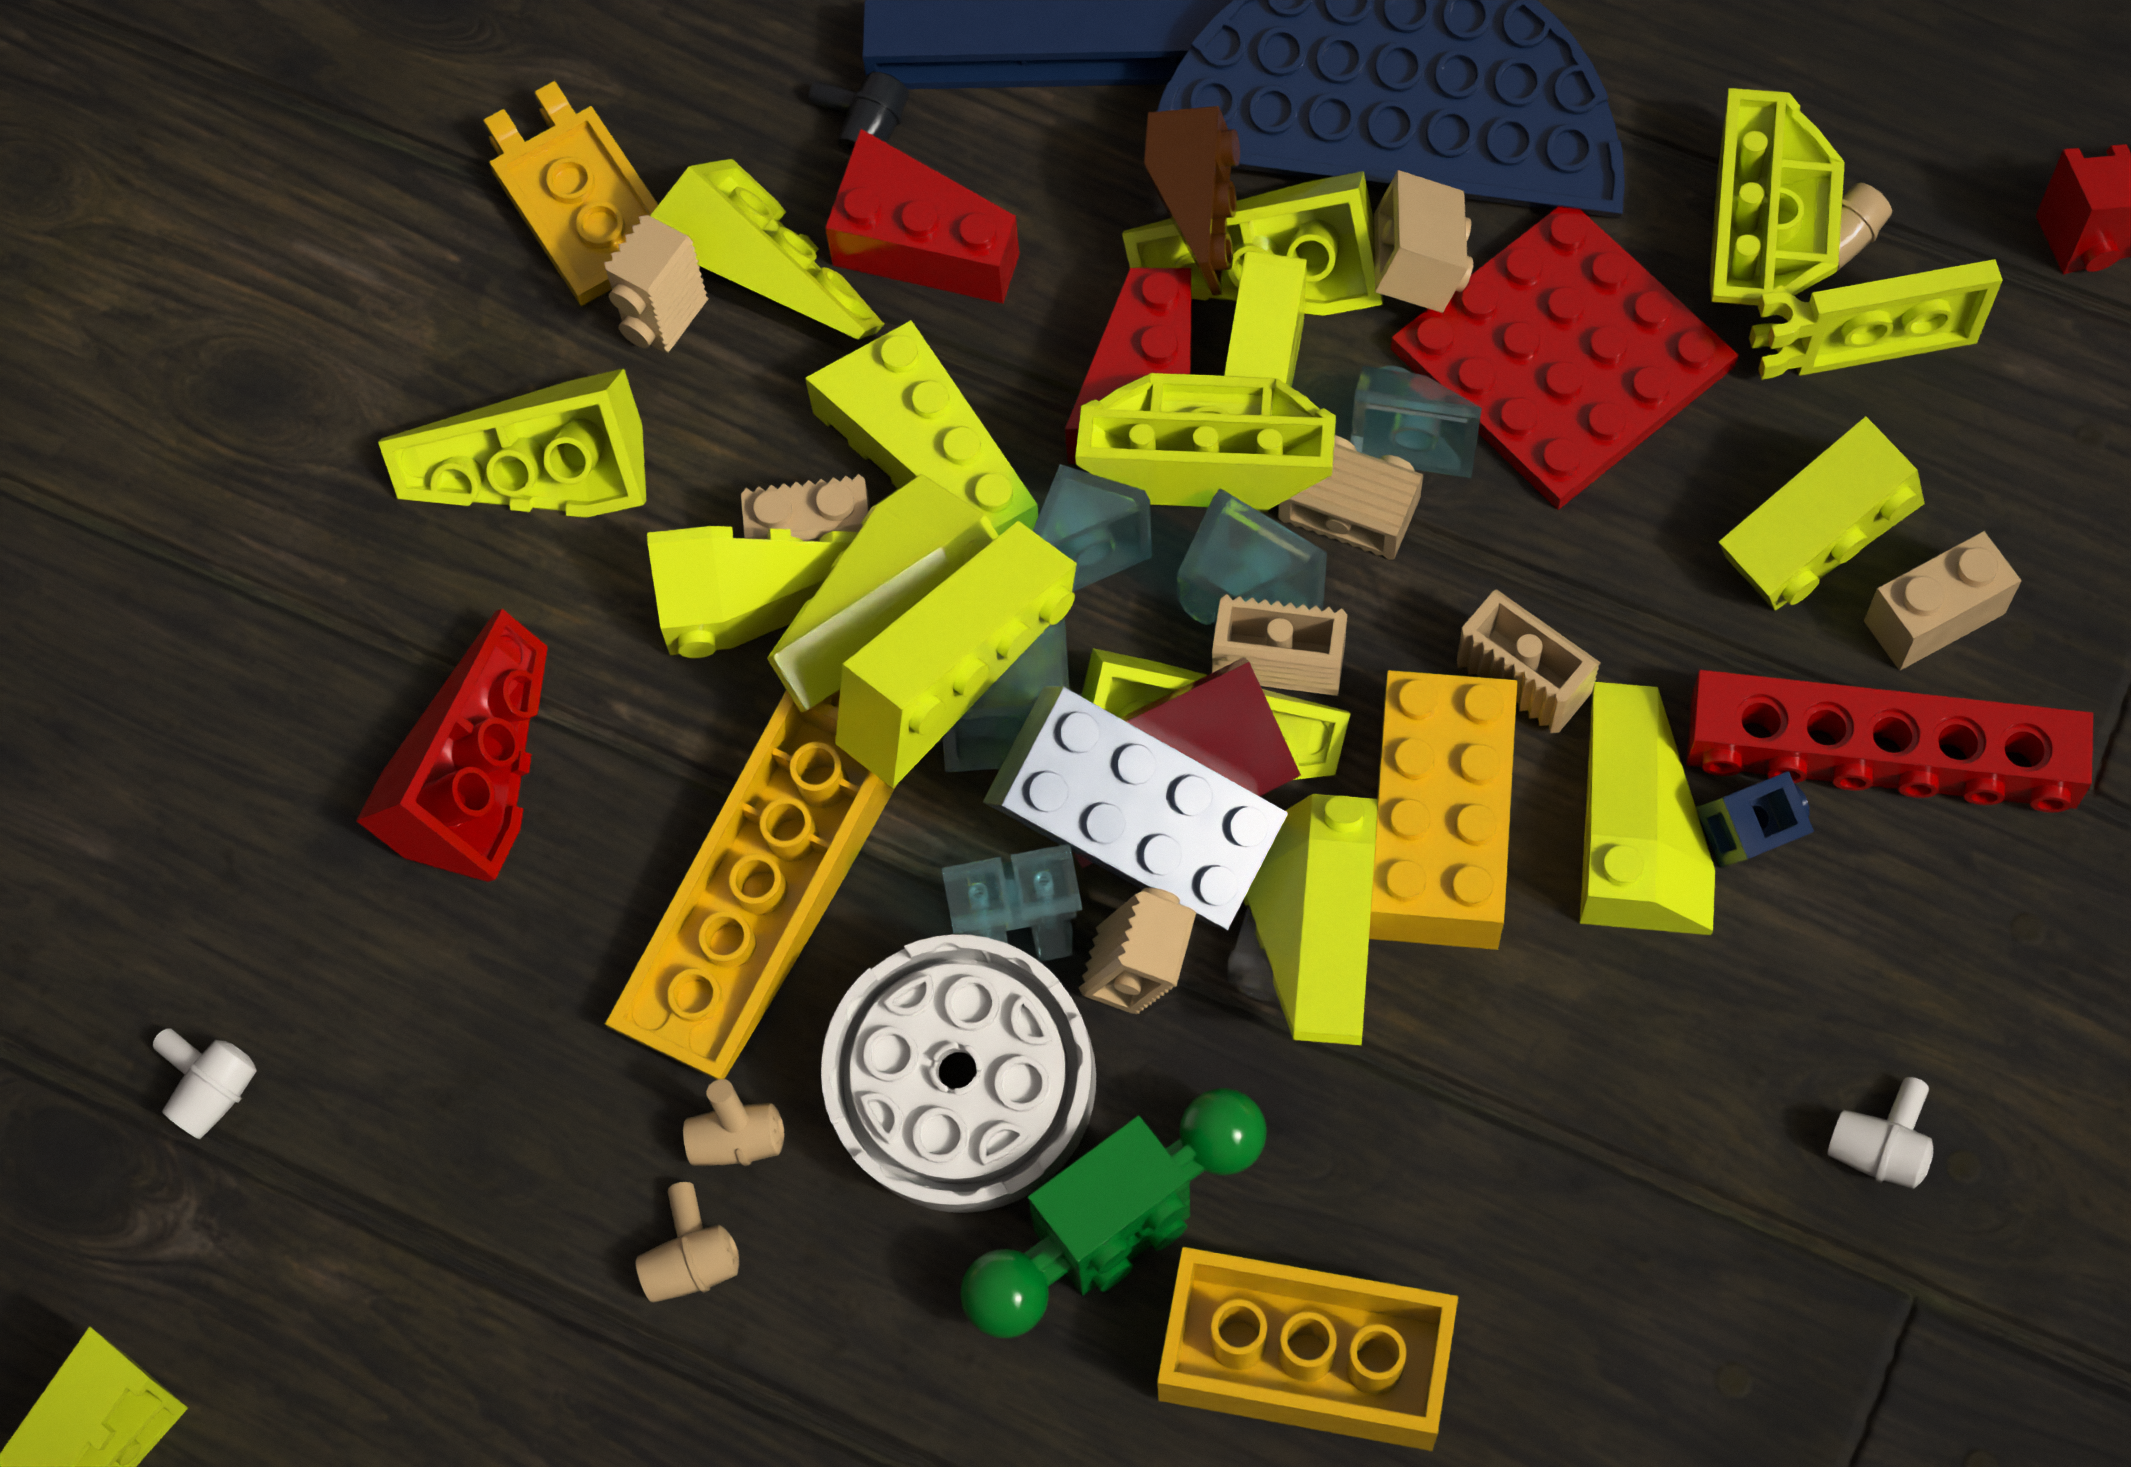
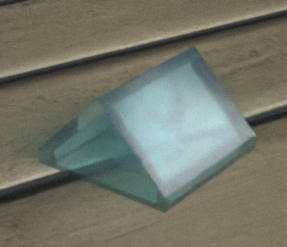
[1033,464,1152,592]

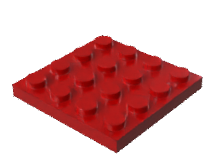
[1391,207,1738,510]

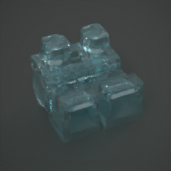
[941,844,1082,962]

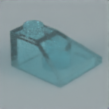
[1351,366,1482,478]
[1177,488,1327,625]

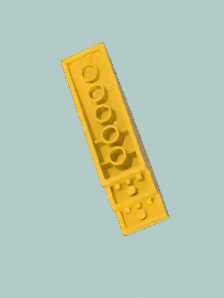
[605,689,897,1080]

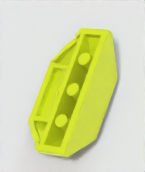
[1709,88,1844,306]
[1075,373,1336,510]

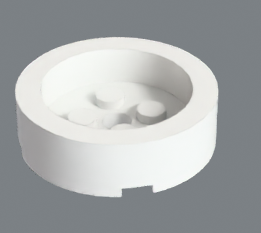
[821,935,1096,1213]

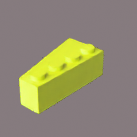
[805,320,1041,537]
[835,521,1077,788]

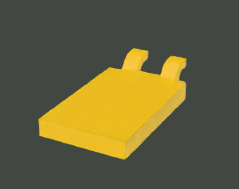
[484,81,658,306]

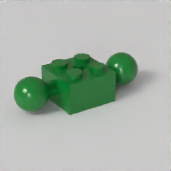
[960,1088,1267,1338]

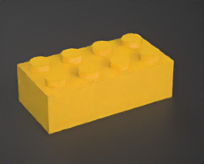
[1369,670,1517,950]
[1157,1247,1458,1451]

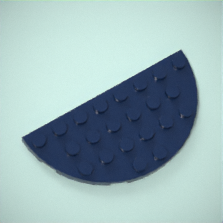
[1157,0,1625,219]

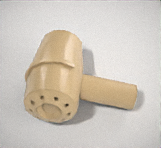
[1837,183,1893,271]
[683,1079,784,1166]
[636,1182,739,1303]

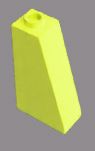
[1222,251,1307,514]

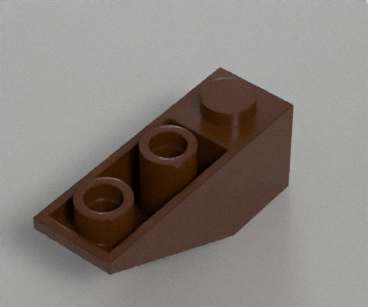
[1144,106,1240,295]

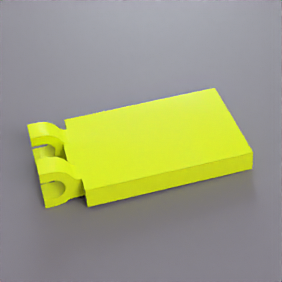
[1749,259,2003,380]

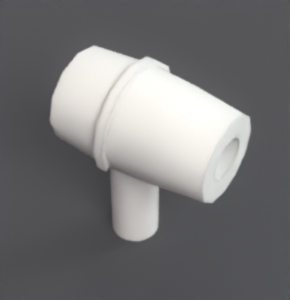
[153,1029,257,1139]
[1828,1077,1933,1189]

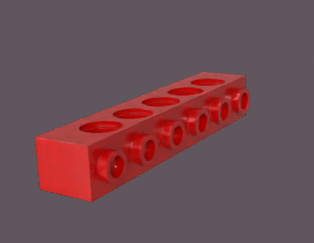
[1686,670,2093,813]

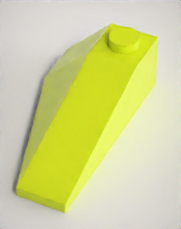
[650,159,884,340]
[1122,171,1383,316]
[378,368,646,518]
[767,474,999,712]
[1580,682,1715,935]
[1243,794,1378,1046]

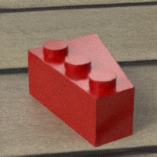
[825,129,1020,304]
[2036,144,2131,275]
[1065,268,1192,464]

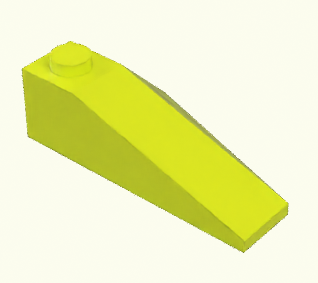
[647,526,858,658]
[1081,648,1350,780]

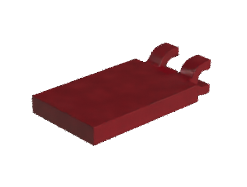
[1072,657,1301,868]

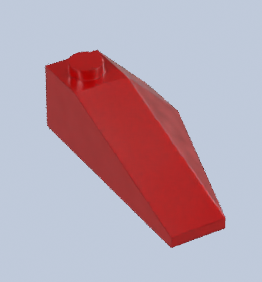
[356,608,548,882]

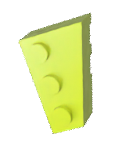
[1719,416,1925,611]
[0,1327,188,1467]

